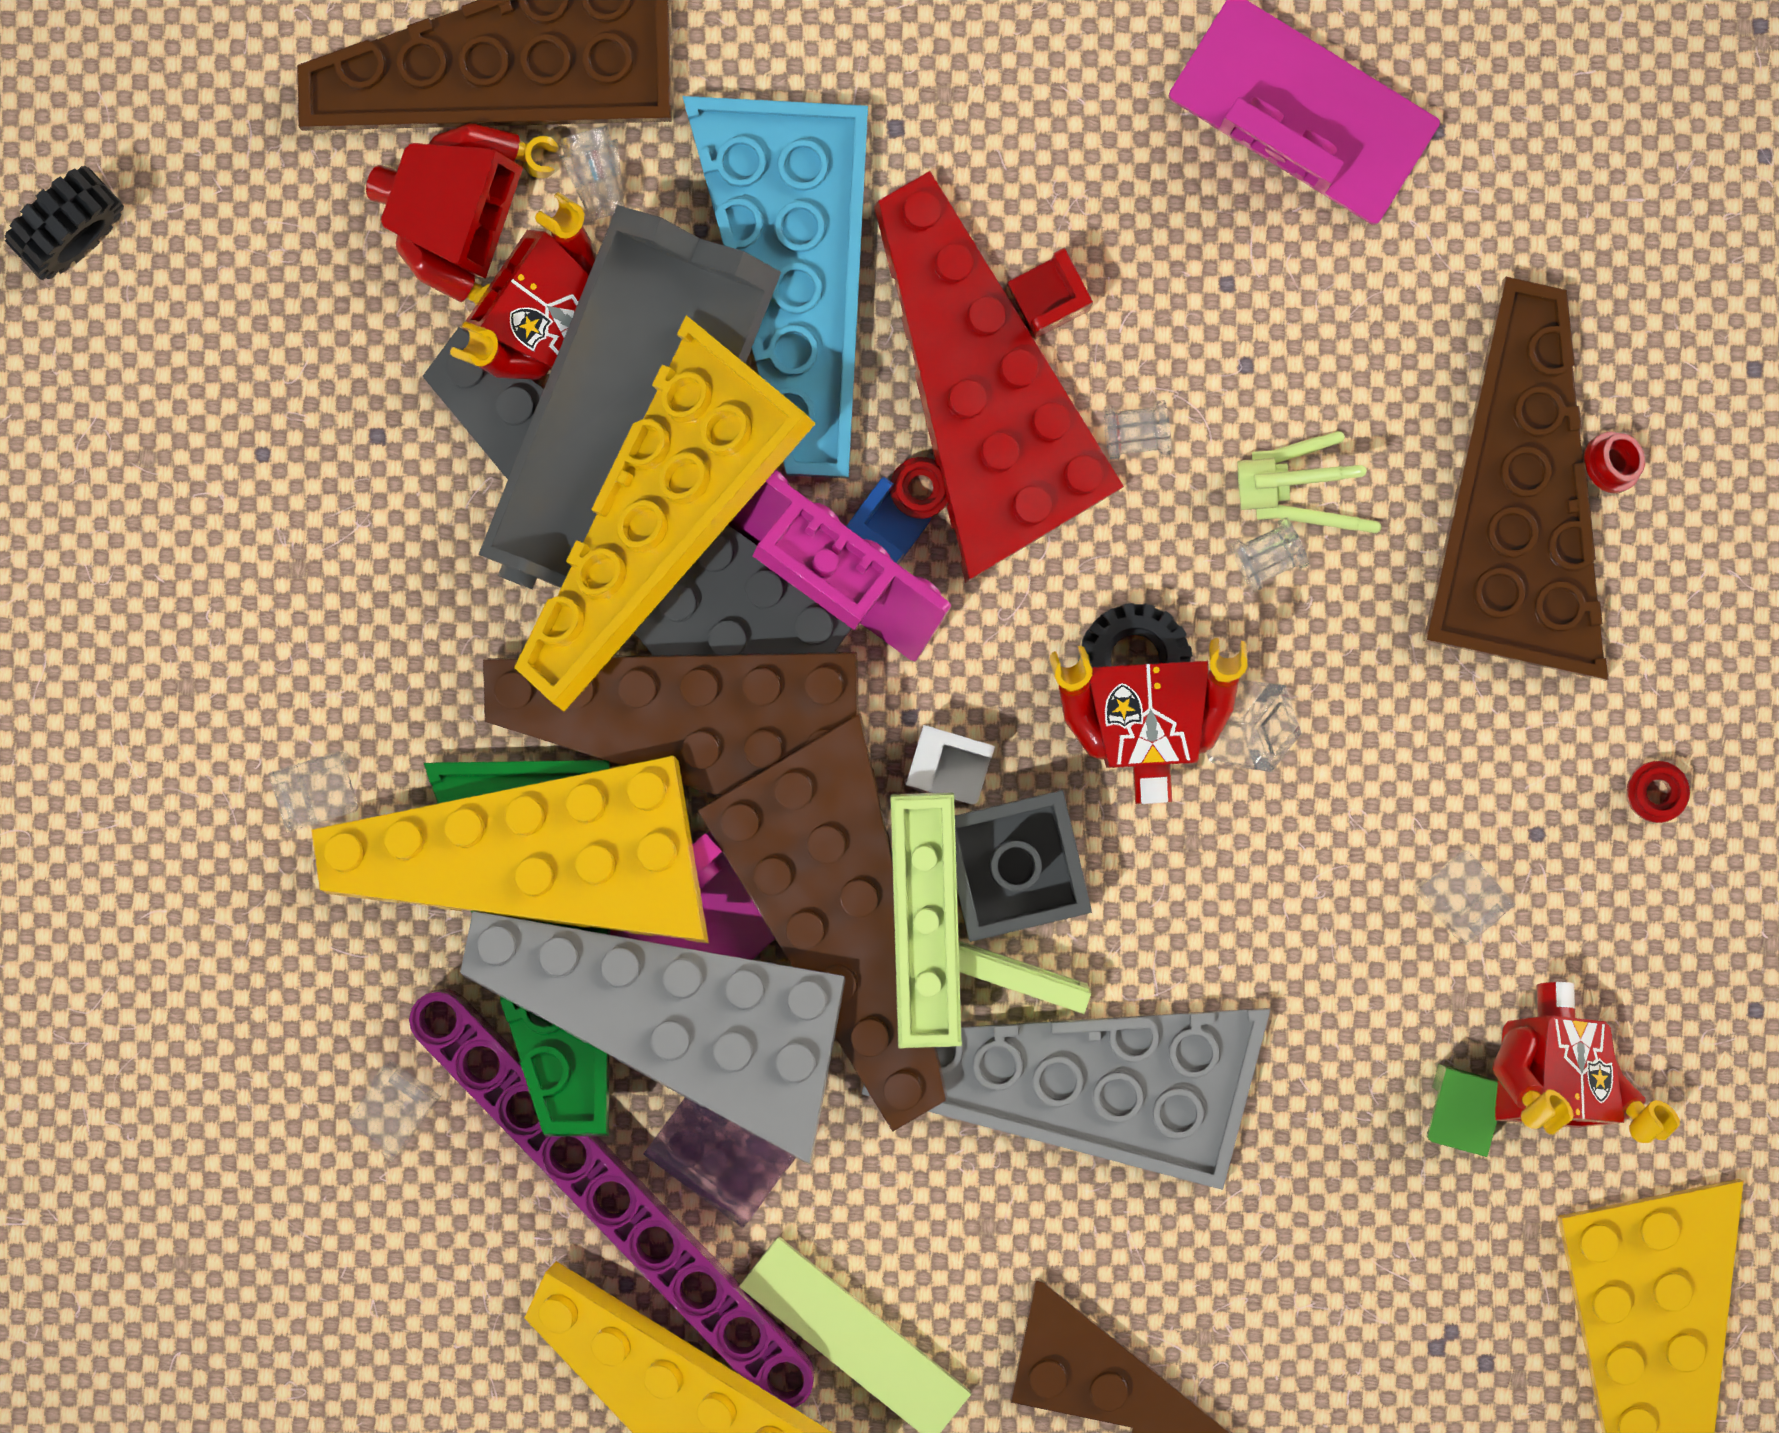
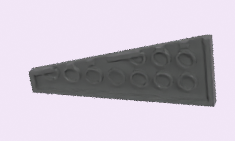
[422,327,852,655]

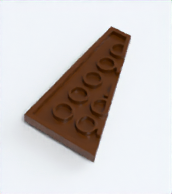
[297,0,672,131]
[1423,276,1609,681]
[483,652,859,796]
[698,712,947,1132]

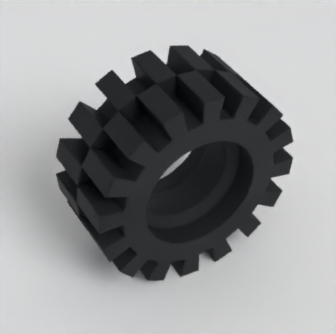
[5,166,124,280]
[1078,603,1192,667]

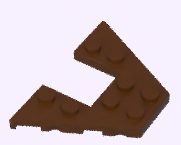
[1010,1278,1232,1433]

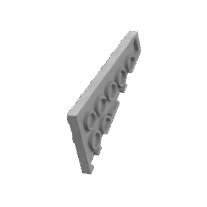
[460,911,845,1166]
[862,1008,1270,1190]

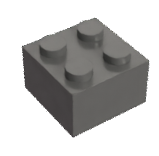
[955,790,1092,942]

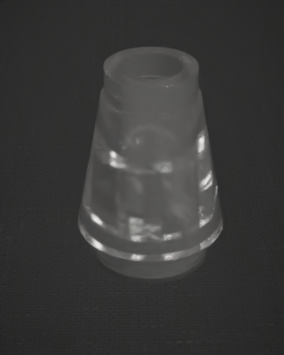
[558,125,625,221]

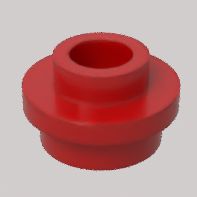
[1584,432,1645,494]
[890,457,948,519]
[1626,761,1690,823]

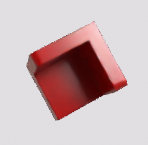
[1007,248,1093,339]

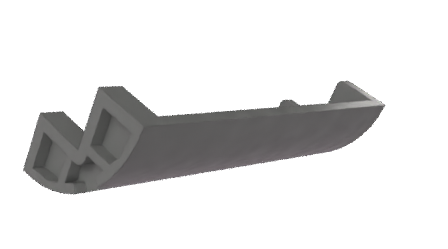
[478,205,781,590]

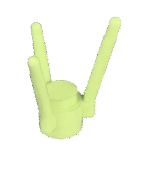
[1237,431,1382,533]

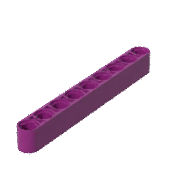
[409,989,815,1408]

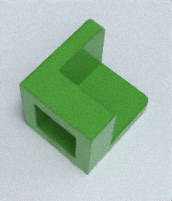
[1427,1064,1498,1157]

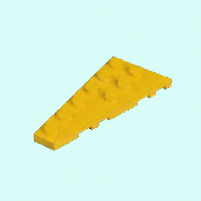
[514,315,816,712]
[311,756,709,943]
[1557,1179,1744,1433]
[524,1261,833,1433]

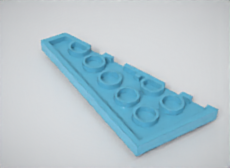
[682,96,868,479]

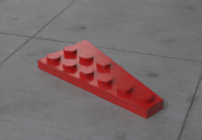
[874,171,1124,583]

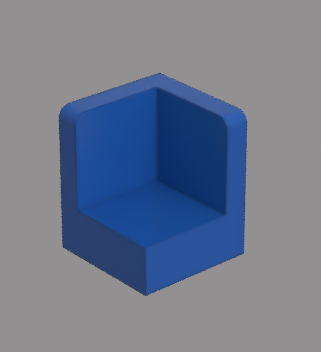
[846,476,931,565]

